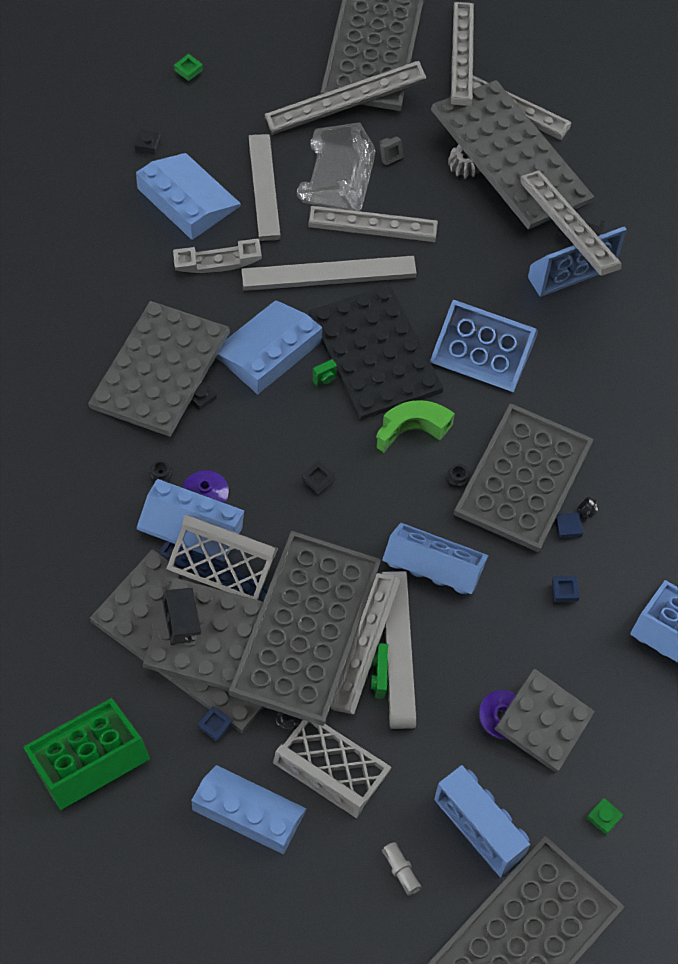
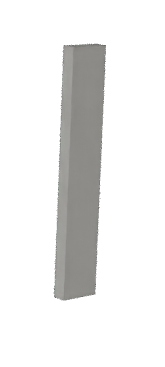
[473,76,571,140]
[249,134,280,241]
[308,206,438,242]
[330,573,401,714]

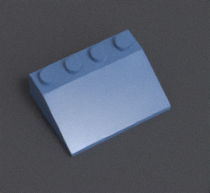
[136,153,241,240]
[528,226,627,297]
[216,300,322,395]
[430,300,538,392]
[630,580,678,662]

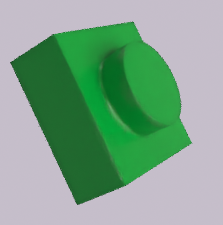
[174,54,203,81]
[313,359,337,386]
[587,798,624,835]

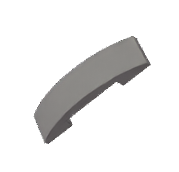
[173,238,262,273]

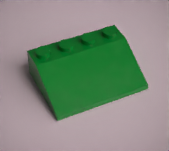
[23,698,150,810]

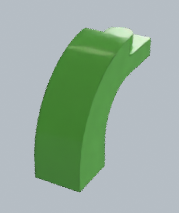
[376,400,455,452]

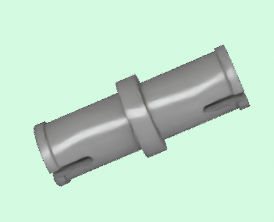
[382,842,422,896]

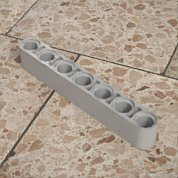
[382,571,416,729]

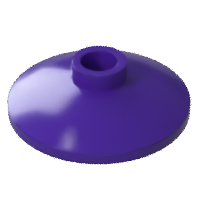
[182,470,229,503]
[479,690,516,739]

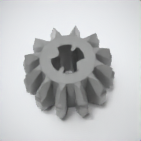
[448,144,480,179]

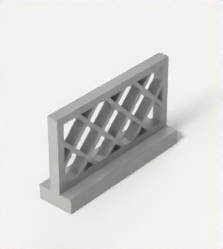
[166,515,278,600]
[273,720,391,819]

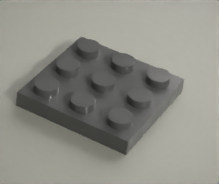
[494,668,595,773]

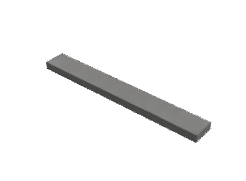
[451,2,474,106]
[265,61,426,135]
[520,170,621,276]
[242,256,417,291]

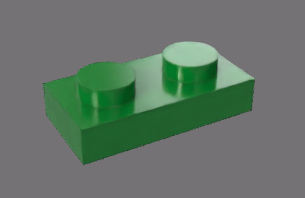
[370,643,388,699]

